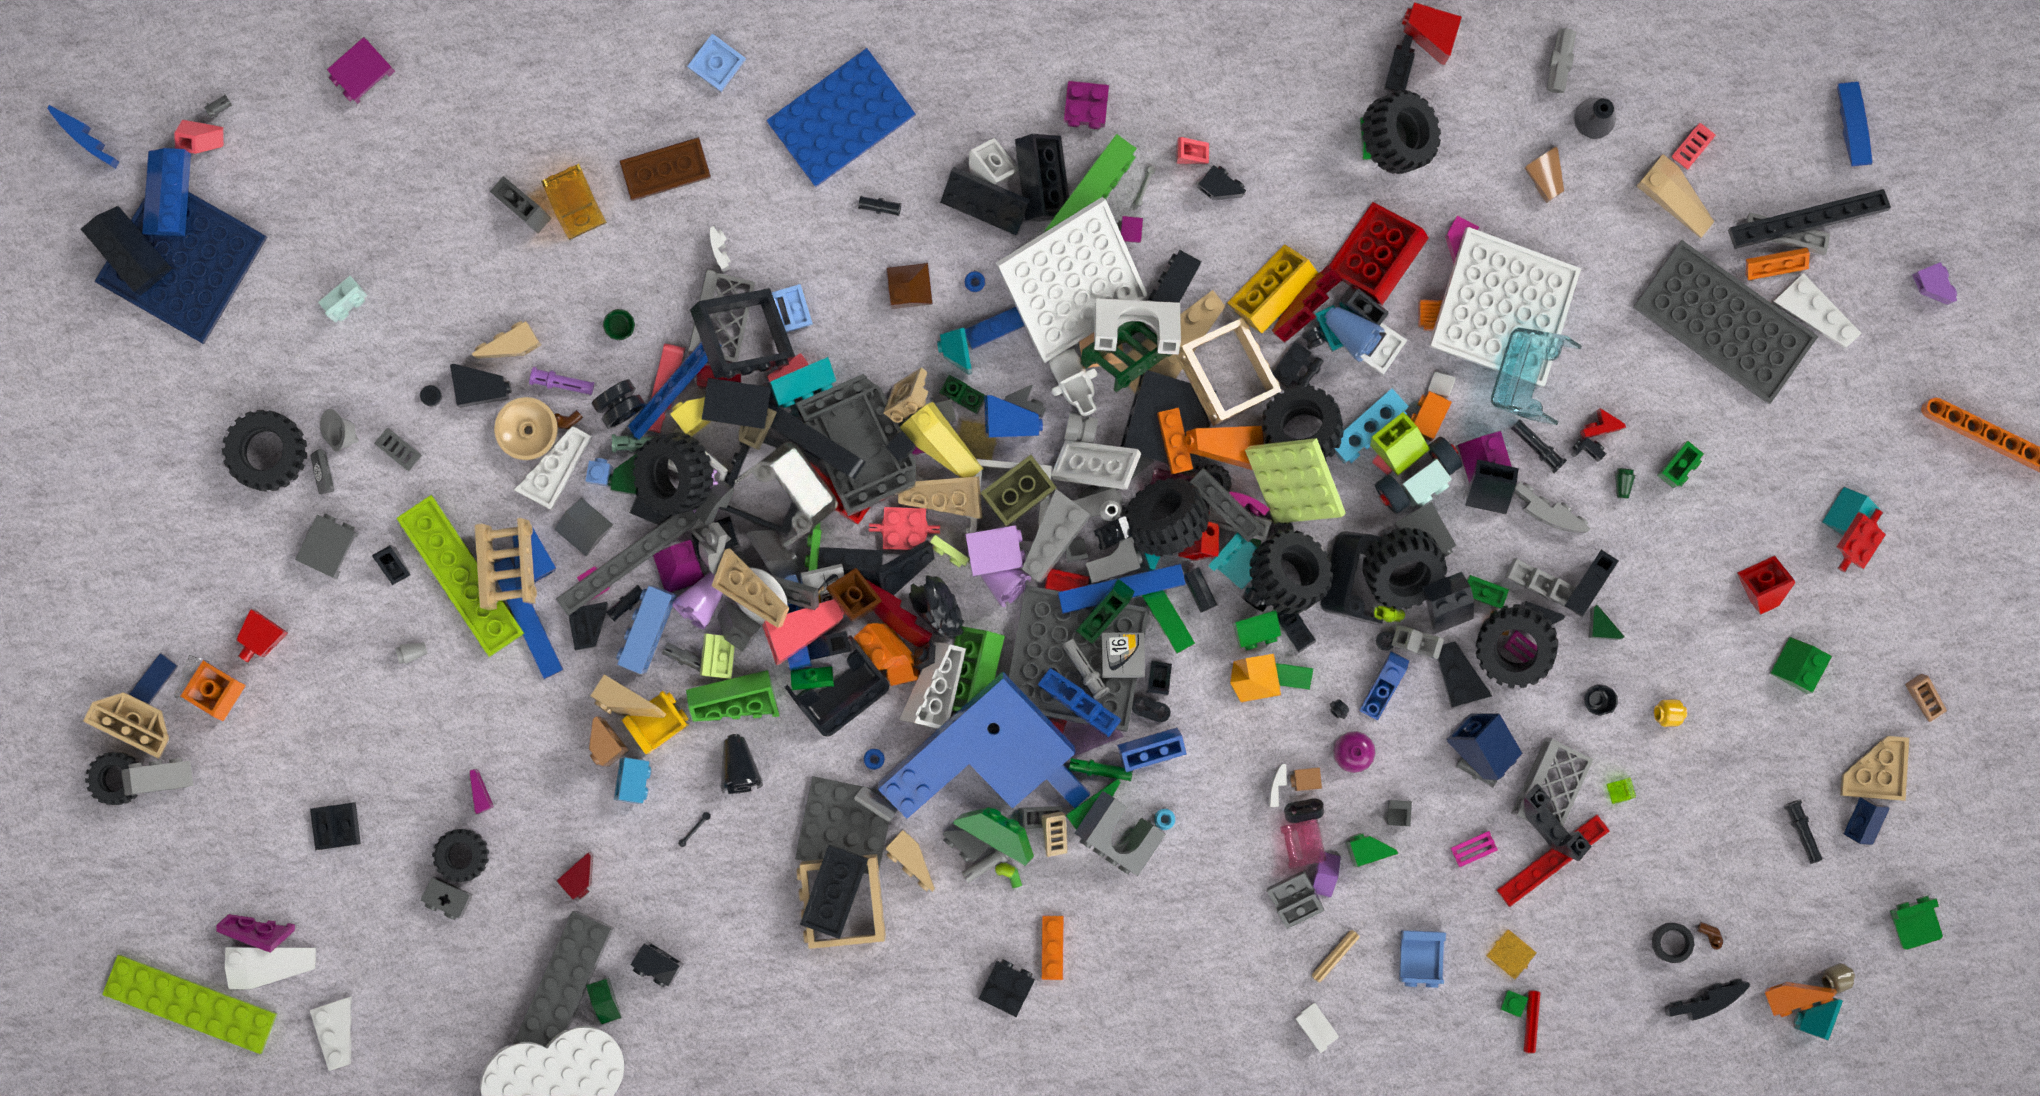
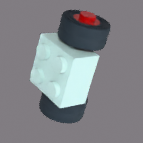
[1375,436,1463,514]

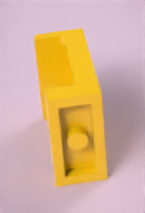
[621,691,689,755]

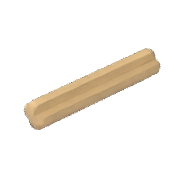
[1312,930,1360,982]

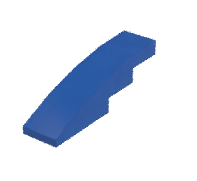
[1837,81,1873,167]
[47,105,119,169]
[1038,668,1121,737]

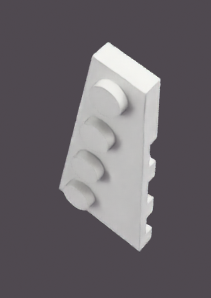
[1772,273,1861,349]
[514,426,592,510]

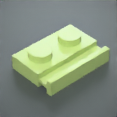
[930,535,970,568]
[700,633,735,679]

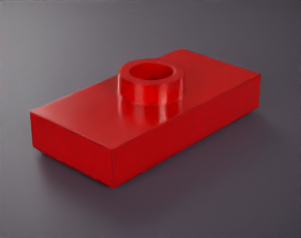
[1045,569,1090,592]

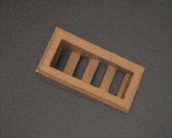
[1905,674,1947,722]

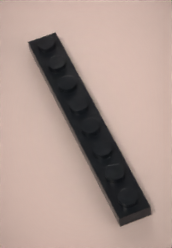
[1728,189,1891,249]

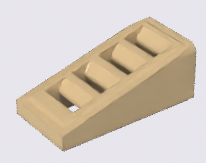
[1041,812,1067,857]

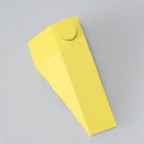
[900,402,983,478]

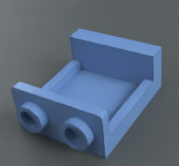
[1399,930,1446,988]

